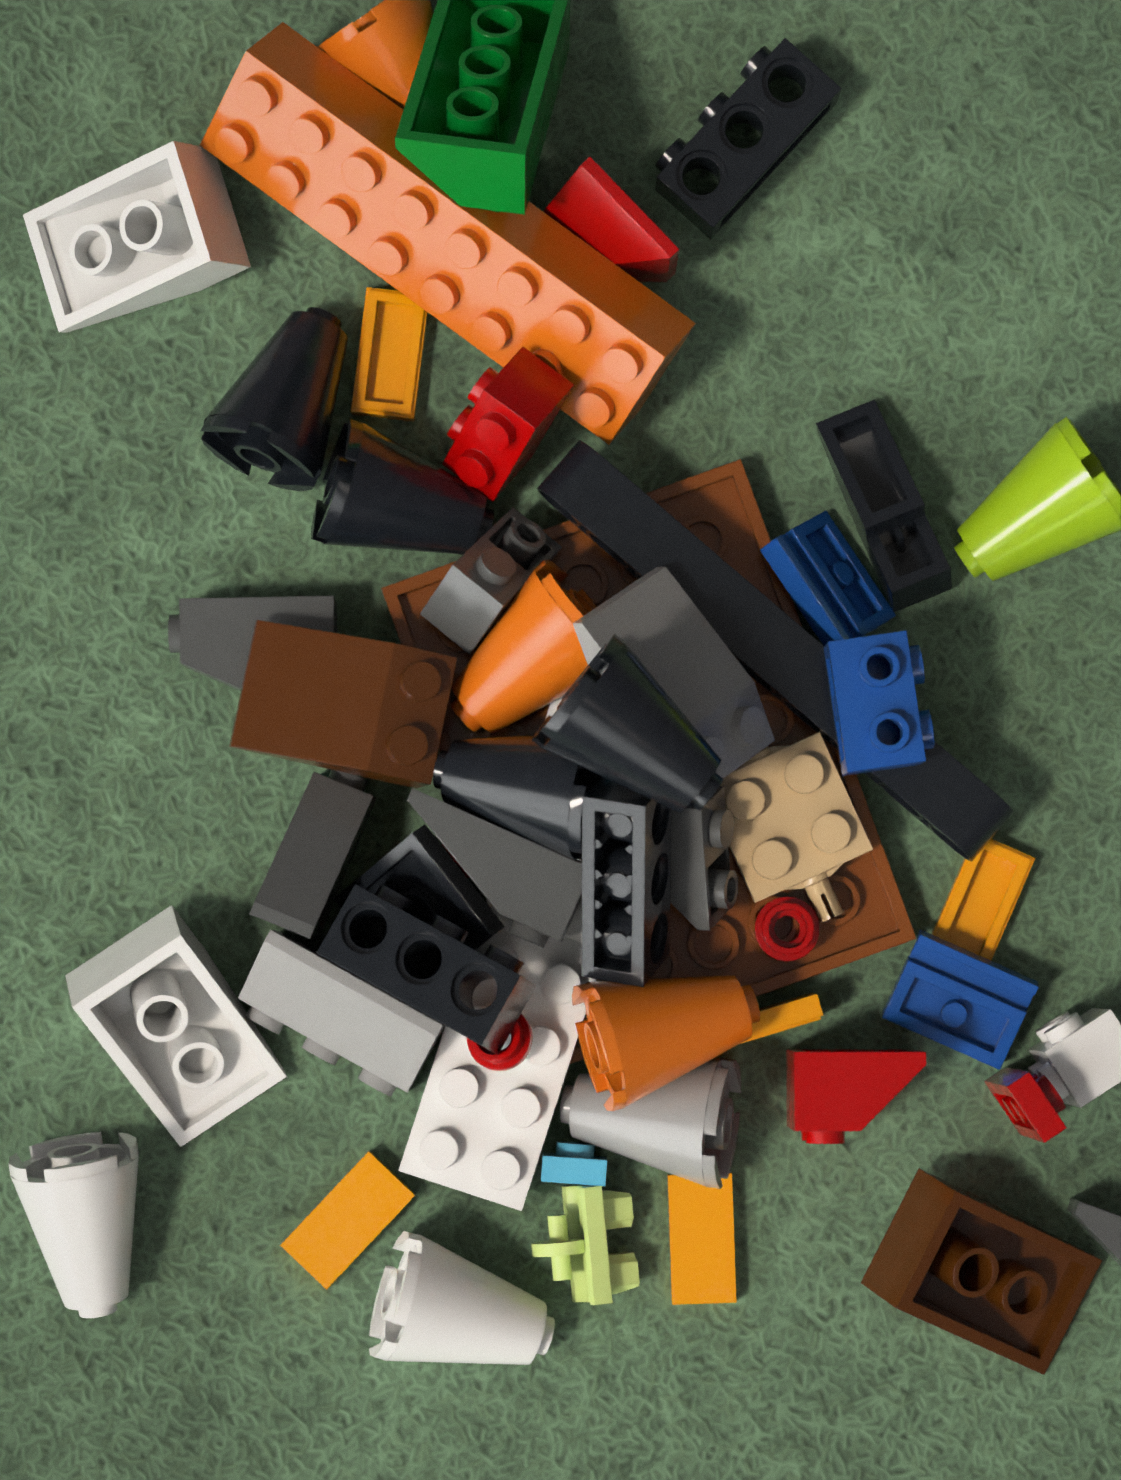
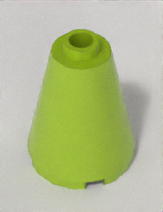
[954,416,1121,581]

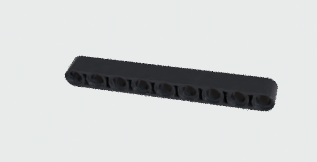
[537,440,1014,862]

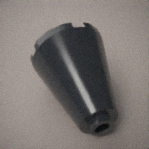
[201,307,348,491]
[311,419,494,555]
[532,634,724,813]
[433,735,600,862]

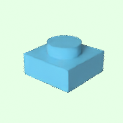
[541,1142,607,1186]

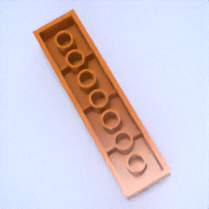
[200,22,696,445]

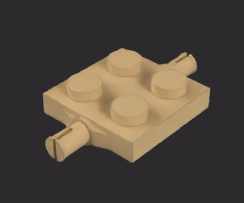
[720,732,873,924]

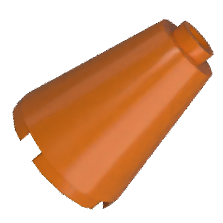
[317,0,434,110]
[450,560,598,734]
[572,975,760,1111]

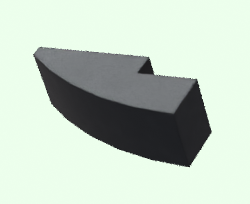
[816,399,952,612]

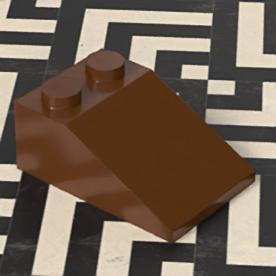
[229,620,457,788]
[861,1168,1102,1375]

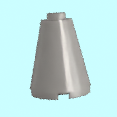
[560,1058,741,1189]

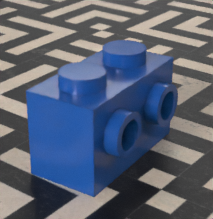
[823,630,934,776]

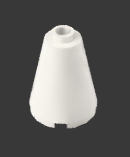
[8,1132,139,1318]
[369,1231,555,1365]

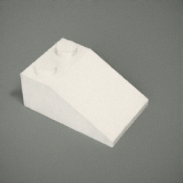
[23,141,251,333]
[65,905,287,1147]

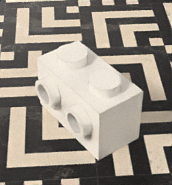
[1028,1008,1121,1108]

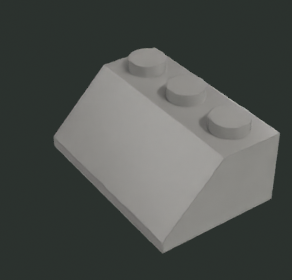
[238,930,445,1097]

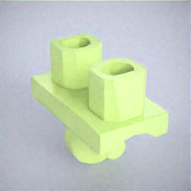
[531,1185,640,1305]

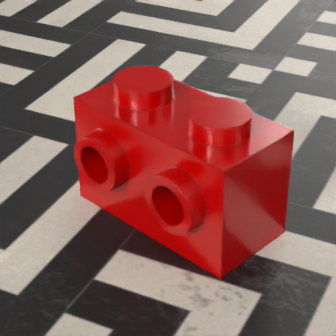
[442,346,574,502]

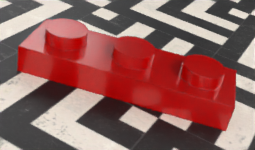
[984,1067,1067,1143]

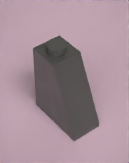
[168,596,338,691]
[249,770,376,940]

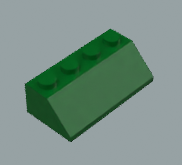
[395,0,570,215]

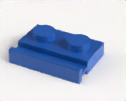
[760,510,896,646]
[882,929,1039,1070]

